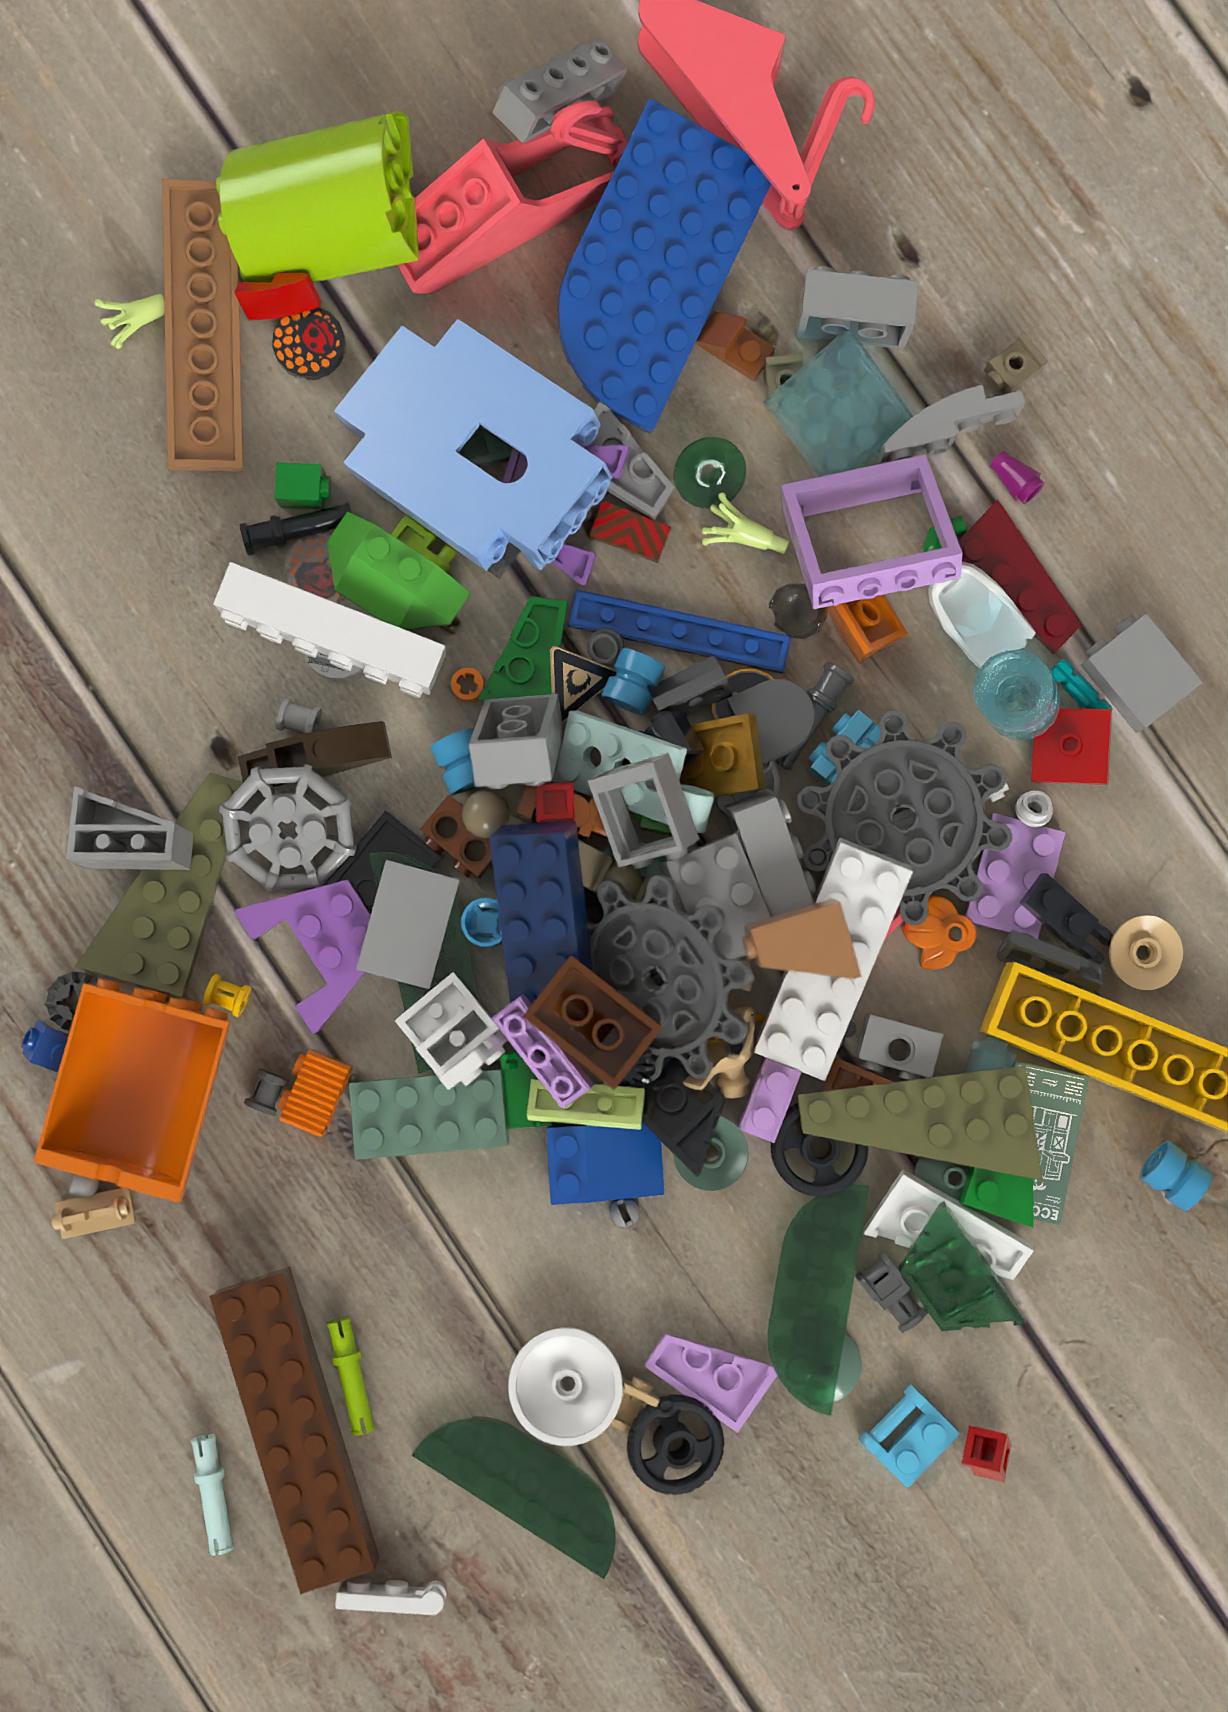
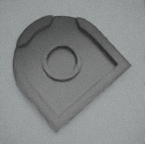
[727,679,815,765]

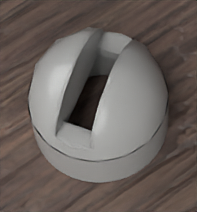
[69,1174,99,1198]
[610,1198,640,1228]

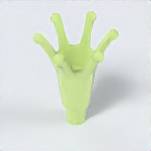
[95,293,165,349]
[702,492,789,554]

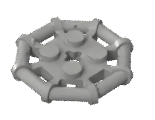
[219,764,357,893]

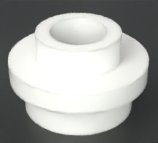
[1015,791,1053,827]

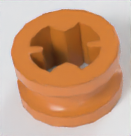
[451,667,485,703]

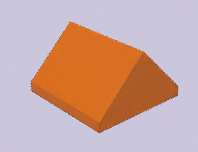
[825,594,908,663]

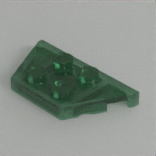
[899,1201,1026,1331]

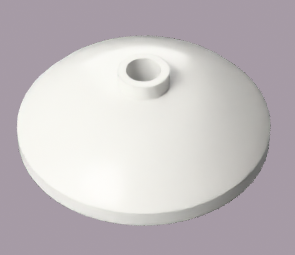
[508,1328,623,1446]

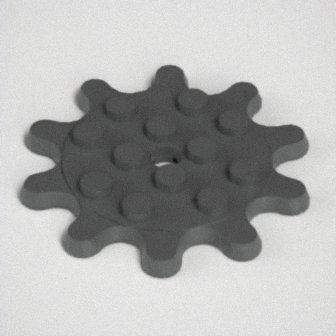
[797,710,1012,925]
[587,875,753,1081]

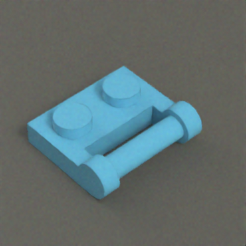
[858,1384,960,1488]

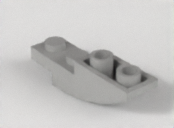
[879,385,1026,462]

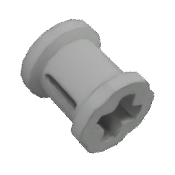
[275,698,322,734]

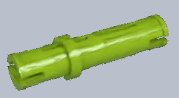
[326,1317,376,1436]

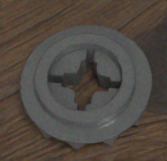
[44,972,98,1031]

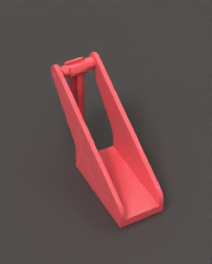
[638,0,875,230]
[398,101,628,294]

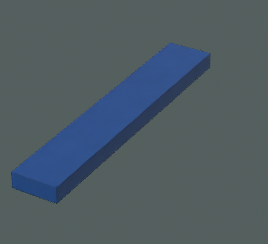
[568,589,791,674]

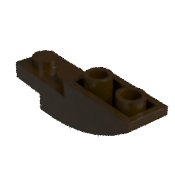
[238,721,392,792]

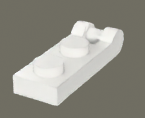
[335,1578,447,1615]

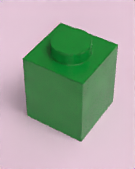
[274,462,332,509]

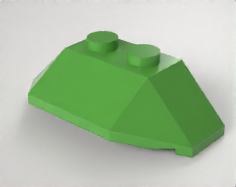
[327,511,471,631]

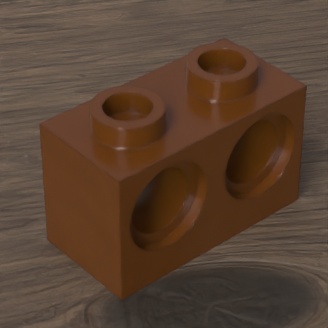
[420,795,493,878]

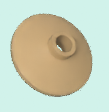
[1109,915,1183,990]

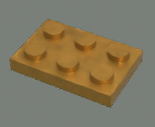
[679,713,766,798]

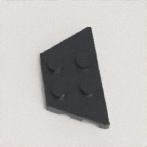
[600,1056,726,1178]

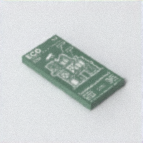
[1012,1061,1089,1225]

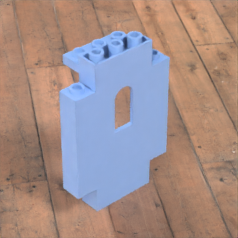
[334,319,612,571]

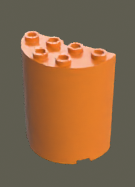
[33,978,231,1203]

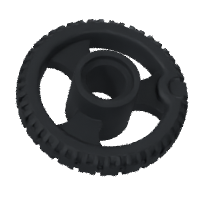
[770,1103,869,1197]
[627,1394,724,1495]

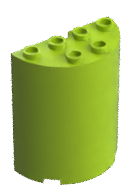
[216,111,419,283]

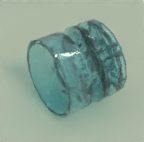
[974,650,1060,740]

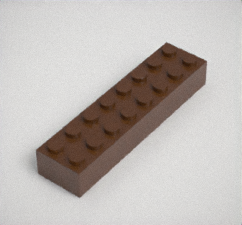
[209,1266,380,1595]

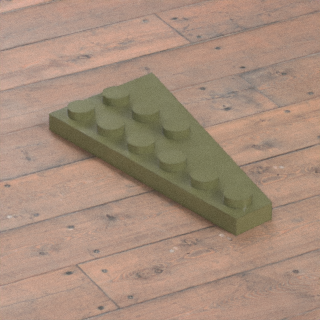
[75,773,243,997]
[797,1065,1043,1180]

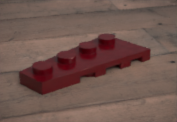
[958,499,1081,654]

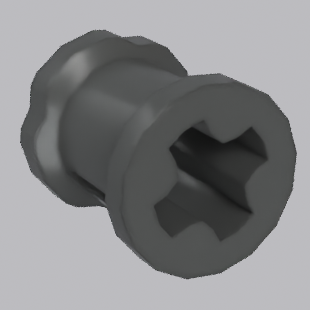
[244,1068,289,1116]

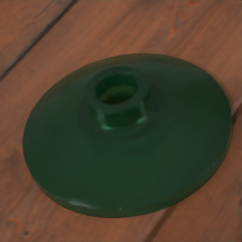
[673,437,746,509]

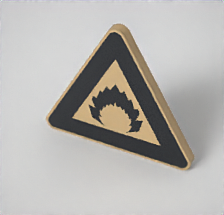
[550,646,617,723]

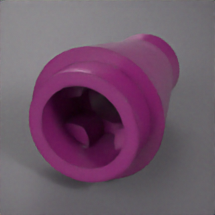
[989,451,1045,504]

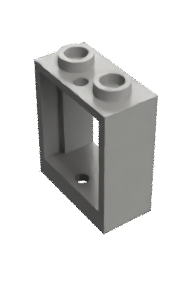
[588,753,699,869]

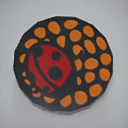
[272,307,346,380]

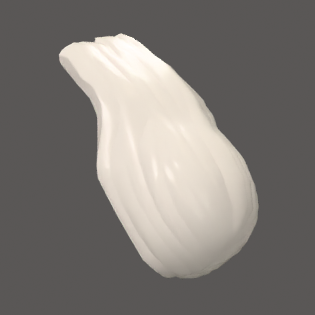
[928,562,1036,673]

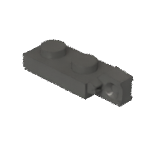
[996,929,1106,992]

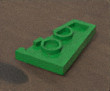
[477,596,567,702]
[959,1107,1034,1228]

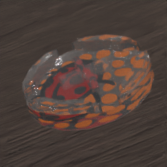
[284,533,347,604]

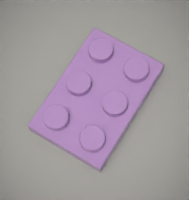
[964,813,1066,939]

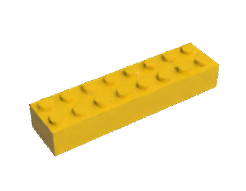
[979,962,1228,1133]

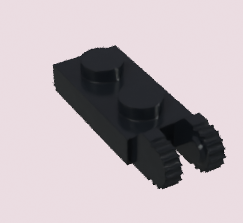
[1020,873,1114,964]

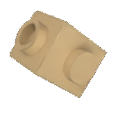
[610,1376,660,1434]

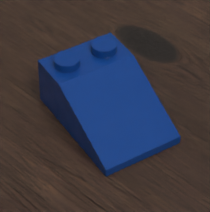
[547,1123,664,1205]

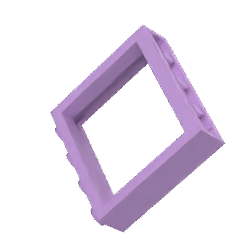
[781,454,962,609]

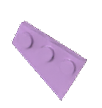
[644,1332,781,1433]

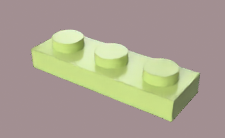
[527,1079,645,1130]

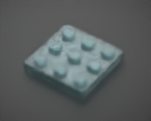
[763,329,913,477]

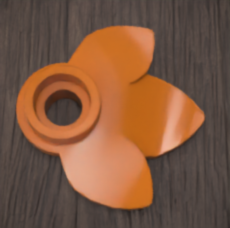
[902,896,977,970]

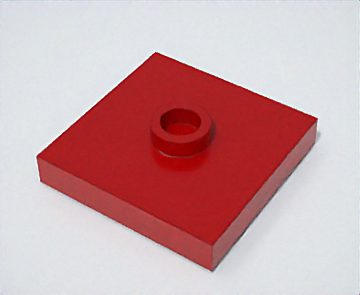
[1031,708,1112,785]

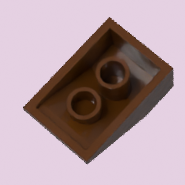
[522,956,663,1090]

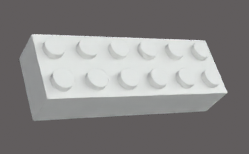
[213,562,446,698]
[754,837,913,1081]

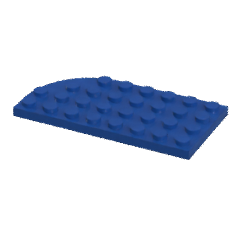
[557,98,771,433]

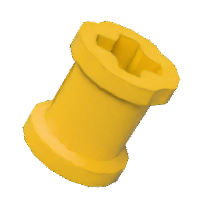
[203,973,251,1017]

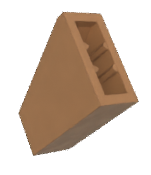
[742,898,862,979]

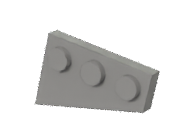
[590,402,675,520]

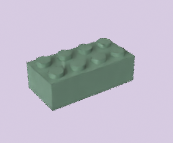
[349,1068,509,1160]

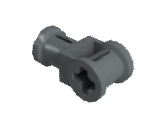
[854,1252,928,1333]

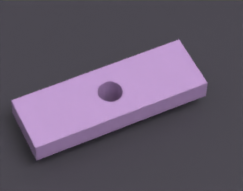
[491,993,594,1109]

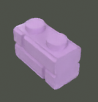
[737,1057,801,1143]

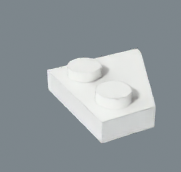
[439,1030,508,1090]

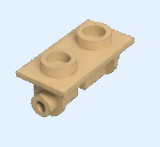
[51,1188,136,1239]

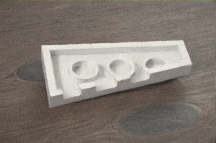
[863,1169,1034,1280]

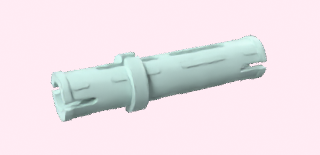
[191,1434,234,1555]

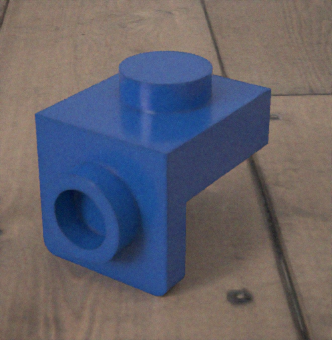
[21,1020,69,1072]

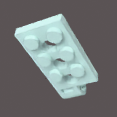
[553,710,714,833]

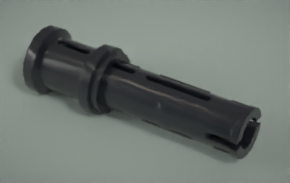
[239,502,352,556]

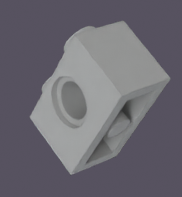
[854,1014,943,1080]

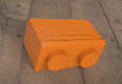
[277,1049,354,1137]

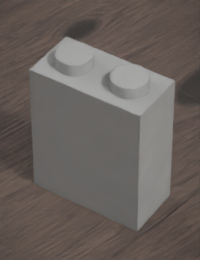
[1081,613,1203,733]

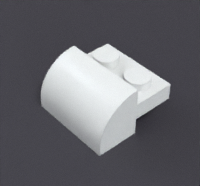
[395,972,500,1078]

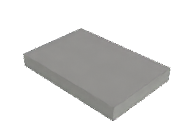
[356,860,459,989]

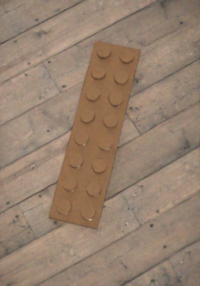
[162,179,243,472]

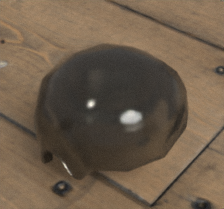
[768,582,828,639]

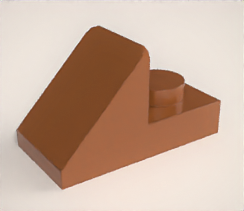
[695,311,775,382]

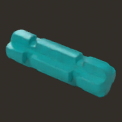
[1050,659,1113,710]

